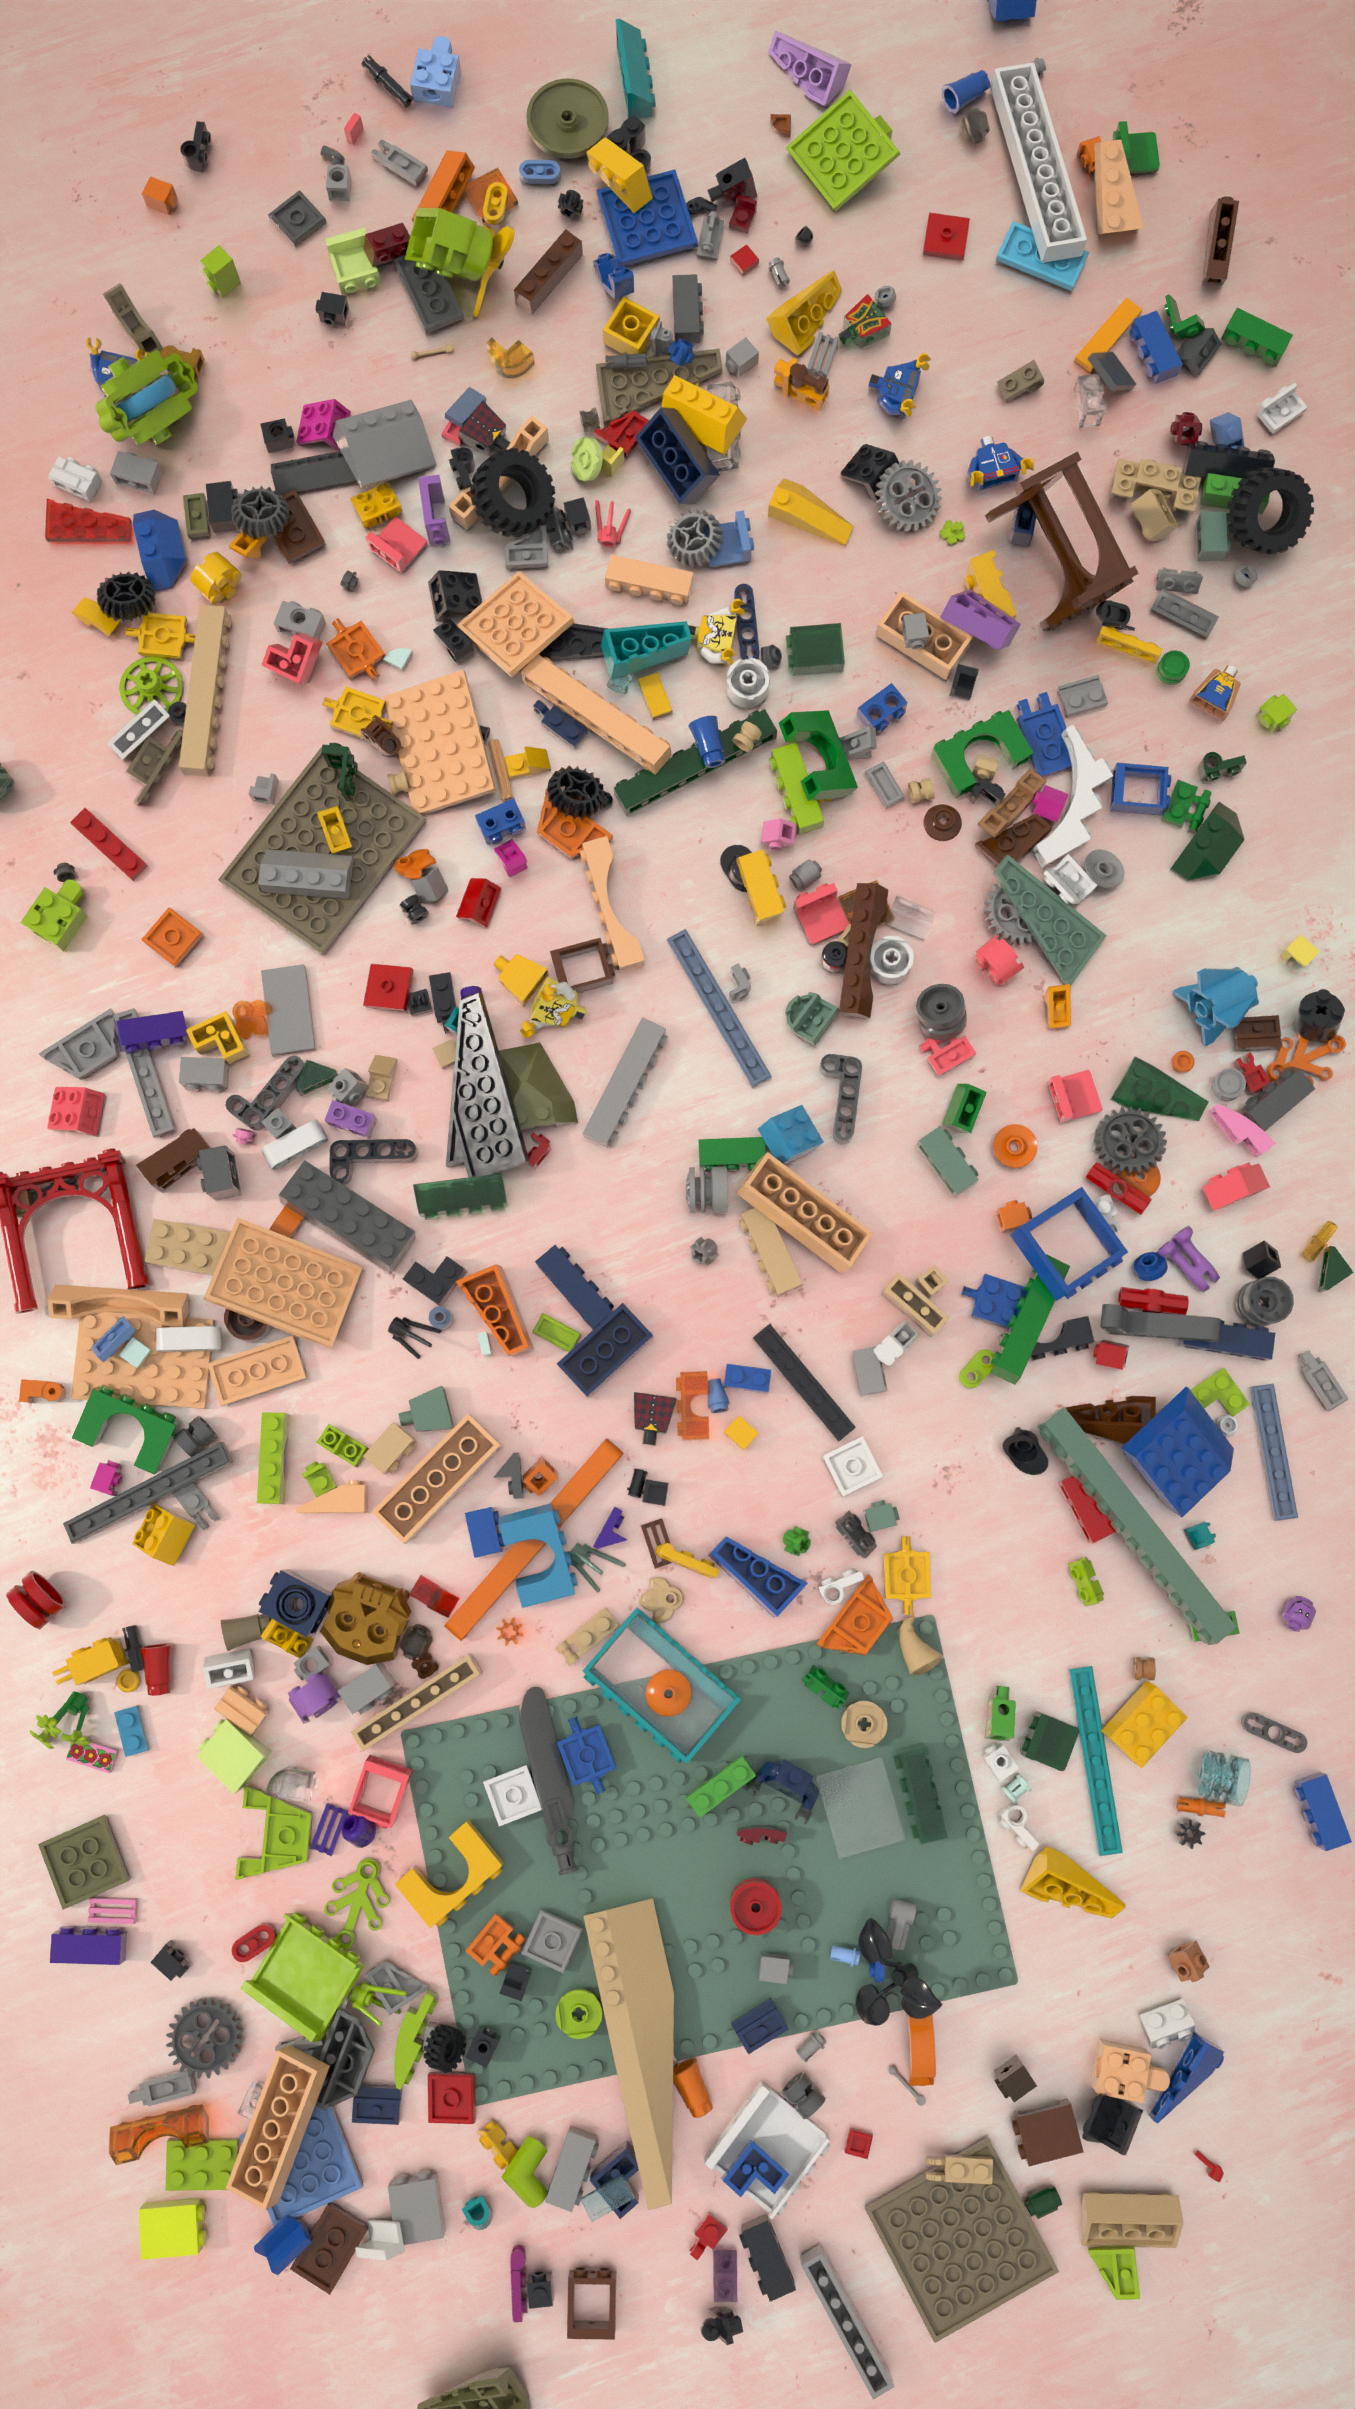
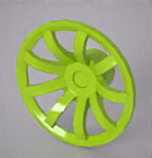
[119,657,183,715]

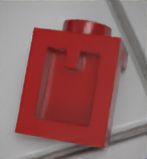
[528,1133,552,1170]

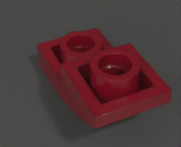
[736,1825,787,1845]

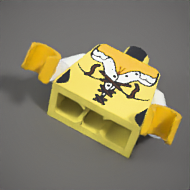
[688,599,745,665]
[520,977,586,1038]

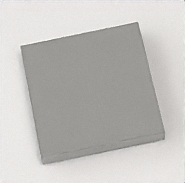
[521,1909,583,1974]

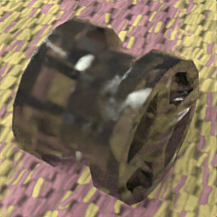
[579,407,600,433]

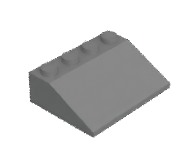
[333,399,436,489]

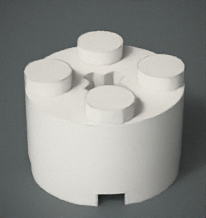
[726,658,770,710]
[870,935,914,985]

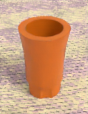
[673,2058,713,2118]

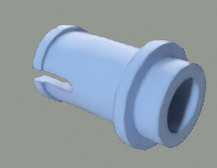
[830,1945,860,1967]

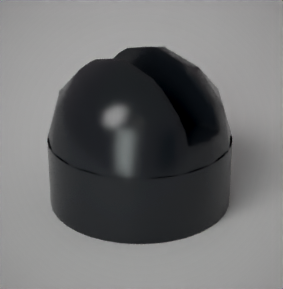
[795,226,813,246]
[600,791,613,810]

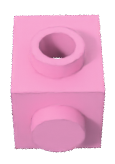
[761,818,797,850]

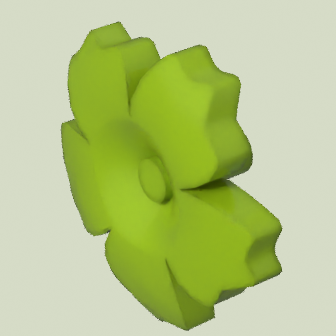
[940,520,965,545]

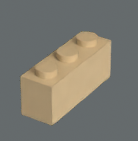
[882,1273,949,1337]

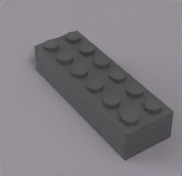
[279,1160,416,1274]

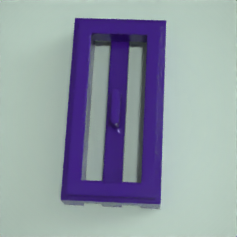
[310,1803,349,1856]

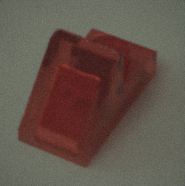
[409,1575,460,1618]

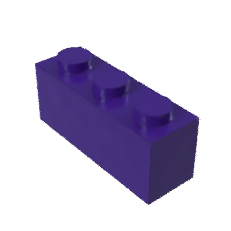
[115,1011,188,1054]
[50,1926,127,1965]

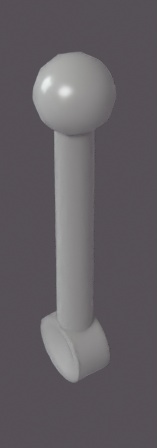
[889,2065,926,2106]

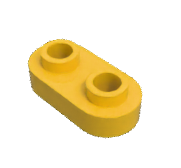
[483,182,508,225]

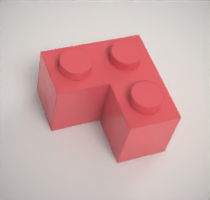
[262,633,323,684]
[1203,1162,1270,1211]

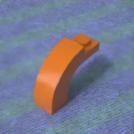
[906,2014,936,2086]

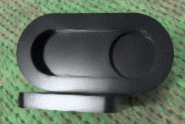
[1096,600,1135,631]

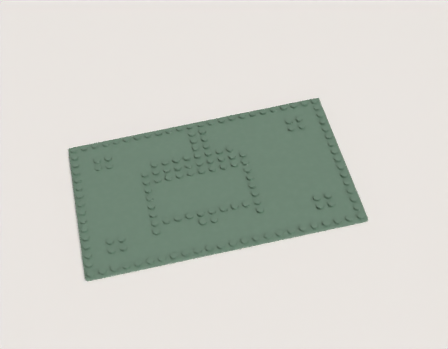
[401,1615,1018,2106]

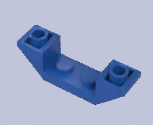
[593,253,634,299]

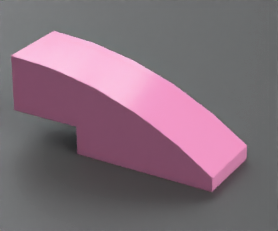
[1208,1105,1276,1158]

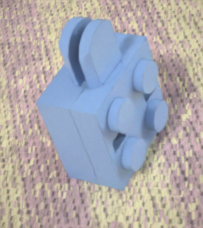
[410,36,461,108]

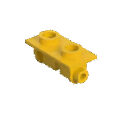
[477,2120,518,2170]

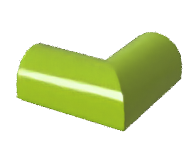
[501,2136,547,2208]

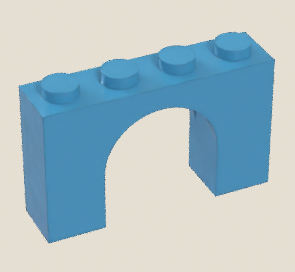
[499,1503,578,1608]

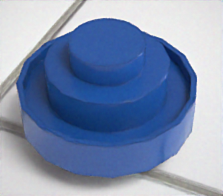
[1134,1252,1168,1281]

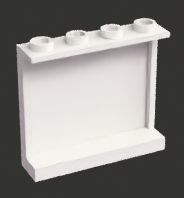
[704,2080,830,2219]

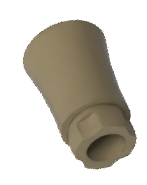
[221,1614,271,1651]

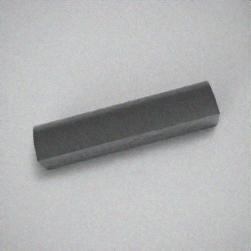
[271,451,357,495]

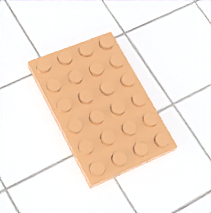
[384,669,496,815]
[203,1217,363,1349]
[71,1312,215,1409]

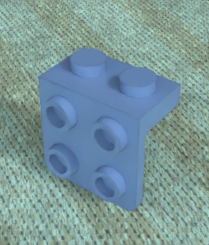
[704,510,754,567]

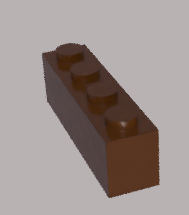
[514,229,583,315]

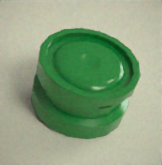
[1157,650,1190,685]

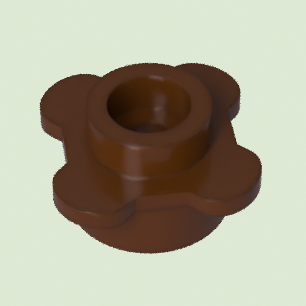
[411,1652,438,1679]

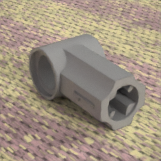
[886,1898,917,1950]

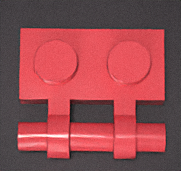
[919,1035,977,1077]

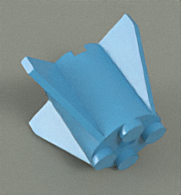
[1173,967,1259,1046]

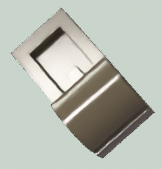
[997,360,1044,402]

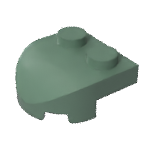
[785,992,839,1046]

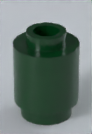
[1025,2186,1062,2219]

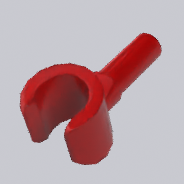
[1194,2150,1224,2182]

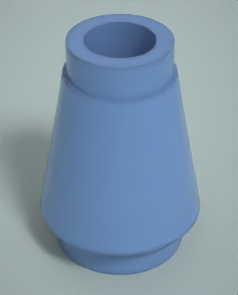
[707,1378,730,1413]

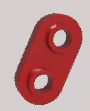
[231,1923,276,1962]

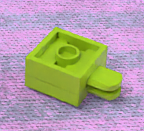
[20,880,87,952]

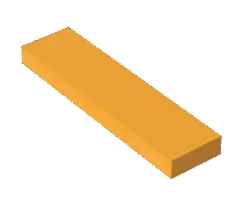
[1074,297,1143,373]

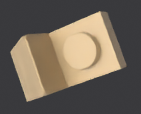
[366,1055,397,1101]

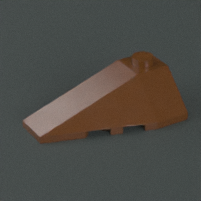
[1065,1396,1156,1444]

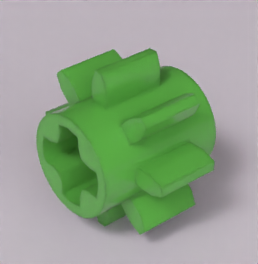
[783,1526,811,1556]

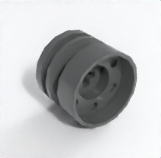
[1235,1277,1294,1327]

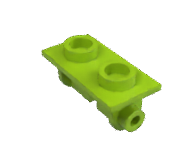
[1068,1557,1104,1606]

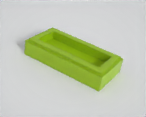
[532,1313,582,1352]

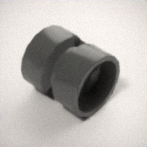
[174,1415,217,1457]
[781,2071,826,2119]

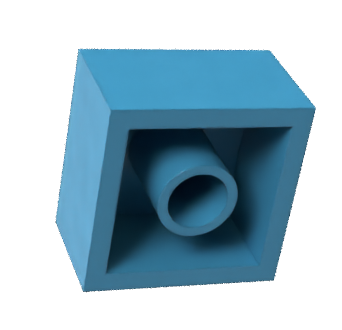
[758,1105,824,1165]

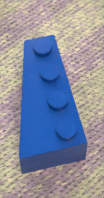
[708,1536,808,1618]

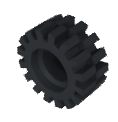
[423,2024,466,2073]

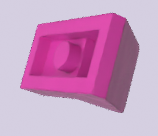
[494,839,527,877]

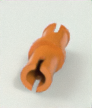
[1176,1796,1226,1818]

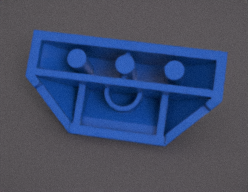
[133,509,187,592]

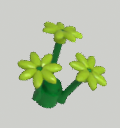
[30,1691,91,1749]

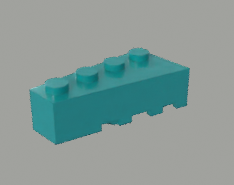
[601,621,692,680]

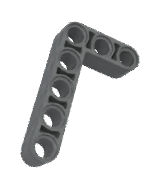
[1100,1304,1221,1342]

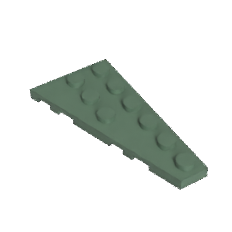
[993,855,1107,987]

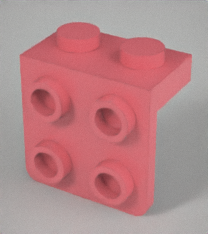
[793,883,849,945]

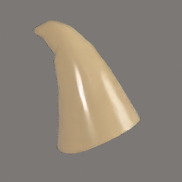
[899,1616,944,1676]

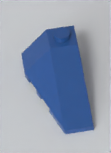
[1149,2032,1224,2124]

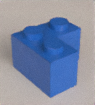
[721,2139,790,2197]

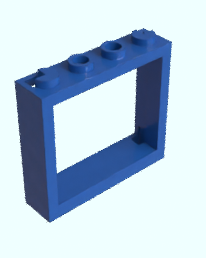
[1010,1187,1128,1301]

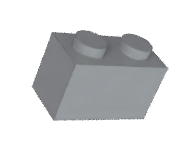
[110,451,163,495]
[179,1057,229,1092]

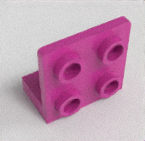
[296,399,351,451]

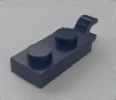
[533,700,588,750]

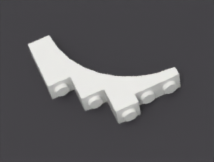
[1032,725,1113,868]

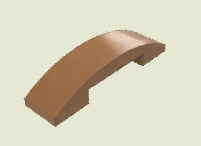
[978,769,1047,838]

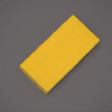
[638,672,673,720]

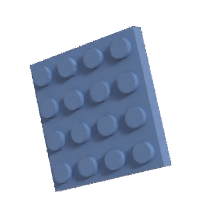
[239,2106,363,2226]

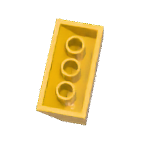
[662,375,747,456]

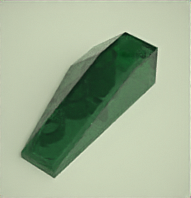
[1110,1057,1209,1121]

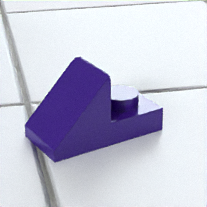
[593,1507,628,1549]

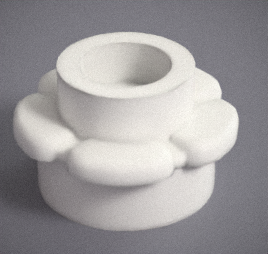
[1217,1414,1239,1436]

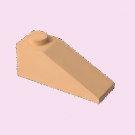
[296,1480,368,1513]

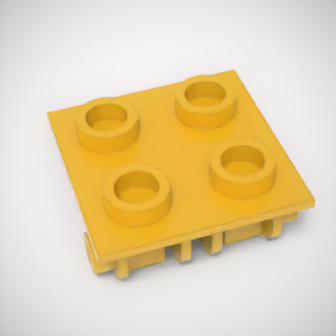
[350,482,403,528]

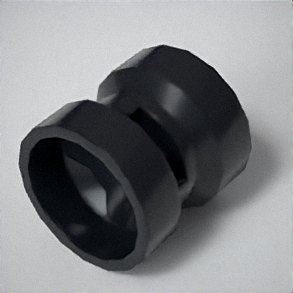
[399,894,429,925]

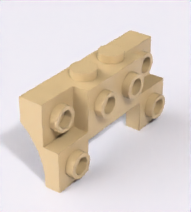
[1110,458,1201,515]

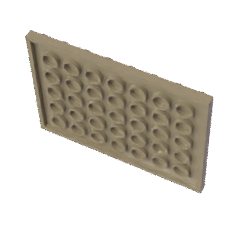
[218,747,426,956]

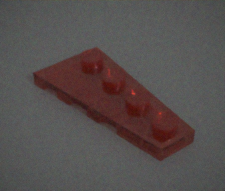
[45,499,132,542]

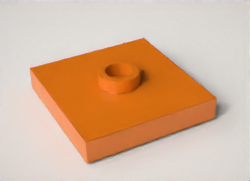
[141,907,203,968]

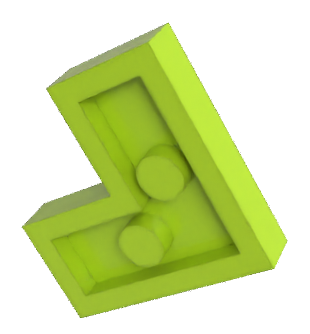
[1190,1368,1250,1417]

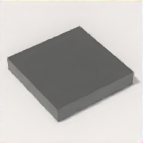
[268,190,327,247]
[1088,352,1136,391]

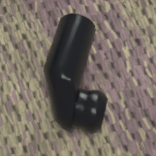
[686,197,717,214]

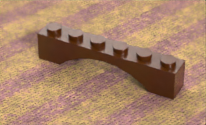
[839,883,888,1018]

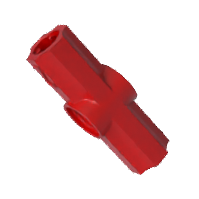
[1085,1162,1152,1215]
[1118,1287,1189,1315]

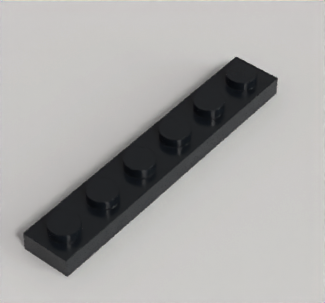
[752,1324,856,1442]

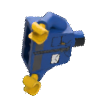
[86,338,150,397]
[868,353,931,417]

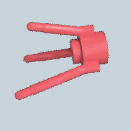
[595,500,631,547]

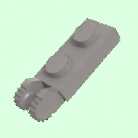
[371,139,428,186]
[172,1482,219,1530]

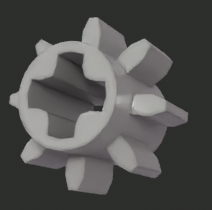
[690,1237,719,1266]

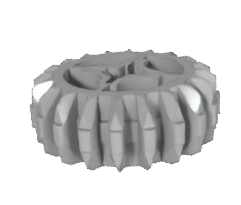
[667,508,723,568]

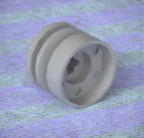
[686,1167,728,1213]

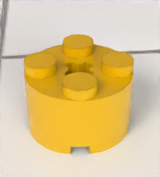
[190,552,242,604]

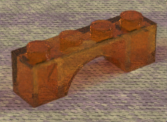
[108,2104,209,2165]

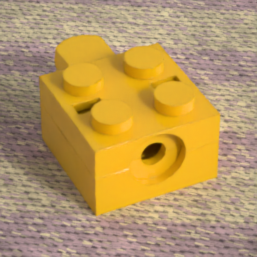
[52,1637,130,1685]

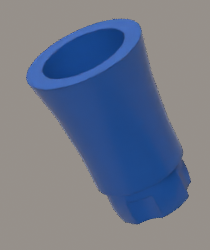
[942,70,990,114]
[688,716,725,768]

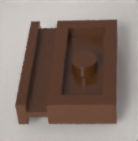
[1234,1015,1282,1051]

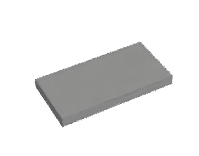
[261,964,316,1056]

